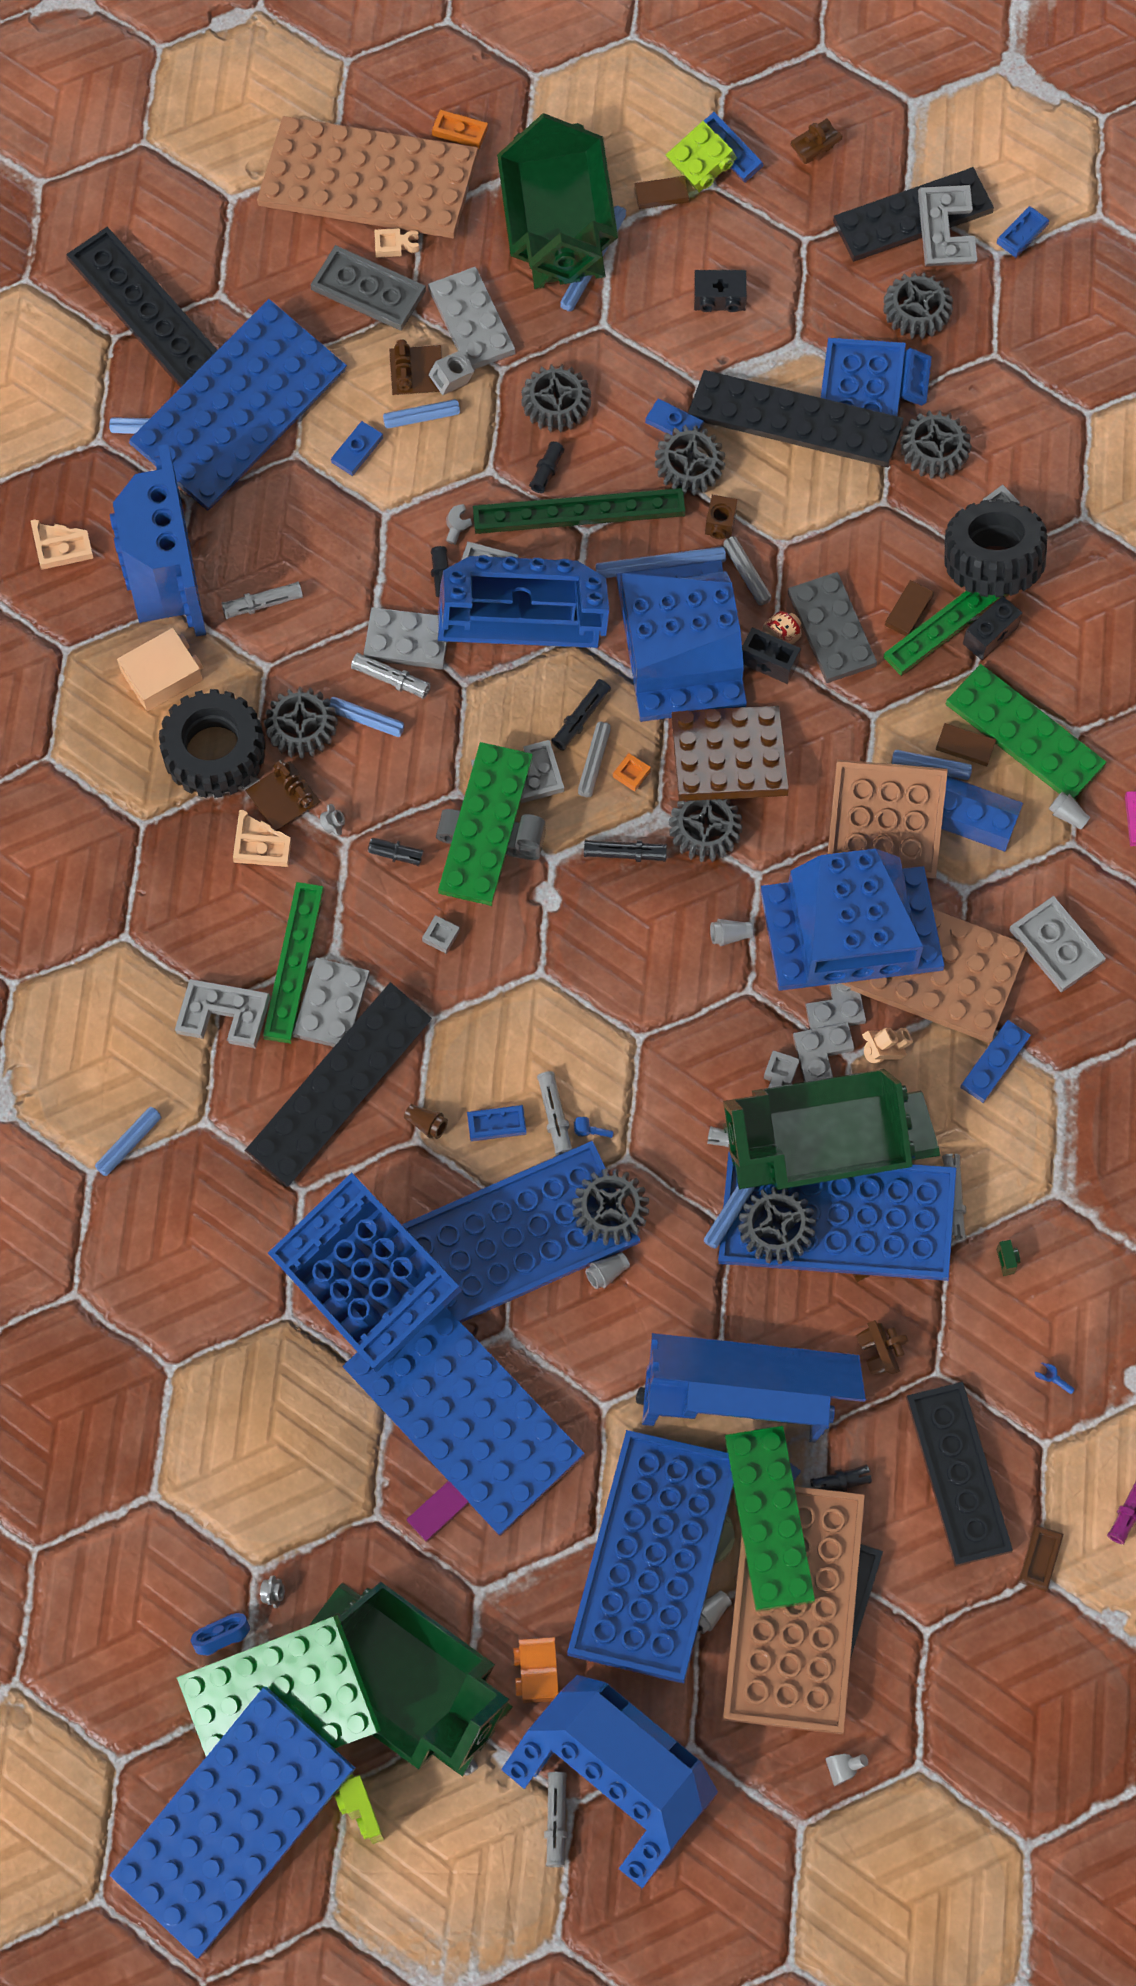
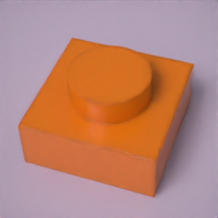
[613,753,651,792]

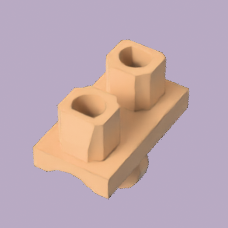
[862,1028,913,1063]

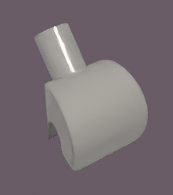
[446,504,472,545]
[825,1754,868,1787]

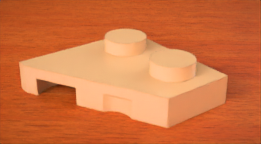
[31,520,93,570]
[233,810,291,867]

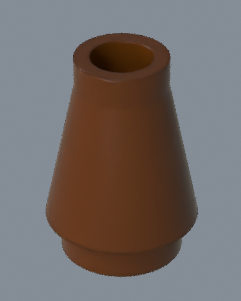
[404,1104,448,1139]

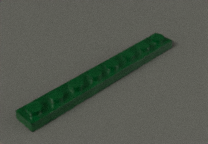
[473,488,685,534]

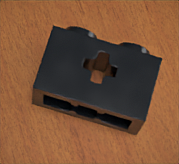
[694,270,747,312]
[963,596,1022,661]
[742,627,801,684]

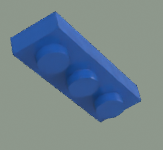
[704,112,764,183]
[960,1020,1031,1103]

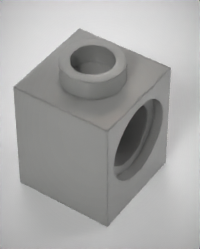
[428,350,474,396]

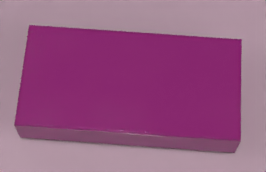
[406,1481,469,1543]

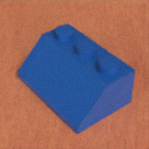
[941,776,1023,852]

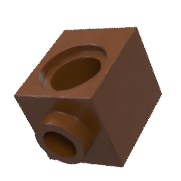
[705,494,738,539]

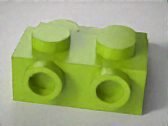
[666,121,737,193]
[334,1773,384,1844]

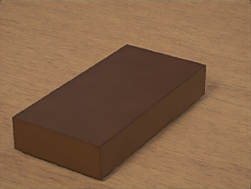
[634,176,689,209]
[885,580,934,636]
[936,723,996,767]
[1018,1525,1064,1592]

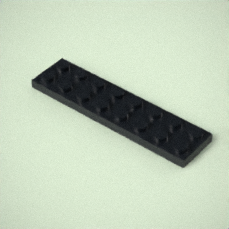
[66,227,217,388]
[688,370,904,468]
[244,982,432,1187]

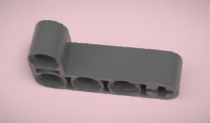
[436,809,546,860]

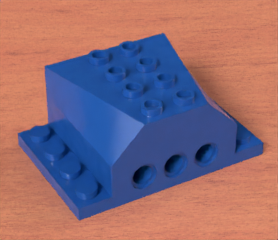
[110,444,207,637]
[616,560,747,722]
[760,849,944,991]
[268,1172,463,1372]

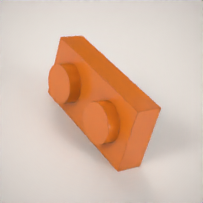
[432,110,488,149]

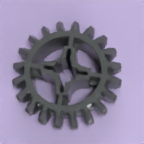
[883,271,953,339]
[521,363,591,432]
[900,410,971,479]
[654,424,725,495]
[264,686,338,759]
[669,799,742,862]
[572,1169,649,1246]
[738,1187,816,1264]

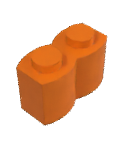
[513,1637,558,1703]

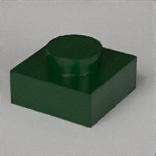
[996,1240,1020,1276]

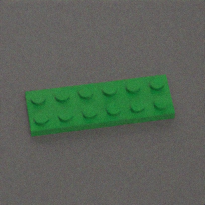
[945,664,1106,800]
[438,742,533,906]
[725,1426,815,1612]

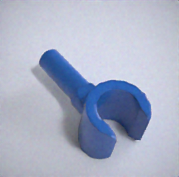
[574,1117,614,1138]
[1035,1362,1075,1394]

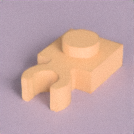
[374,228,419,257]

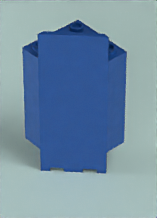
[642,1333,866,1443]

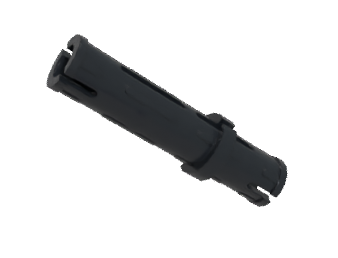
[551,679,611,751]
[584,839,667,862]

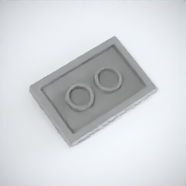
[363,607,448,669]
[1009,896,1106,993]
[293,958,370,1047]

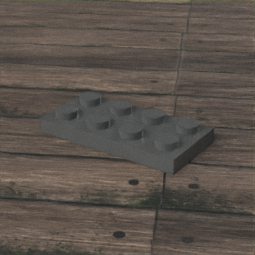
[311,245,426,331]
[788,572,877,684]

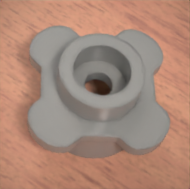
[320,804,345,836]
[260,1575,285,1608]

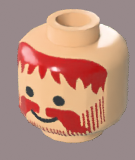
[762,611,802,645]

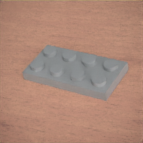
[428,267,515,369]

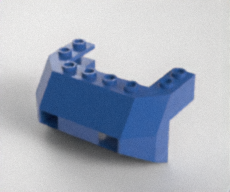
[438,555,609,648]
[501,1675,718,1888]

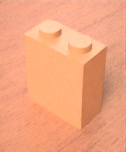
[117,628,203,711]

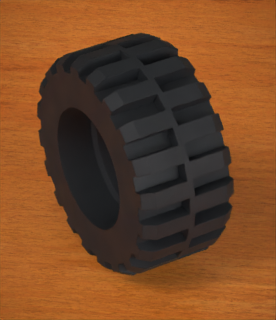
[944,499,1048,598]
[159,689,266,798]

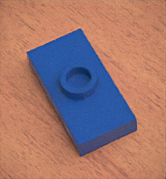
[996,206,1049,258]
[900,348,932,406]
[645,398,704,435]
[331,421,383,476]
[467,1105,527,1142]

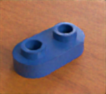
[191,1613,250,1655]

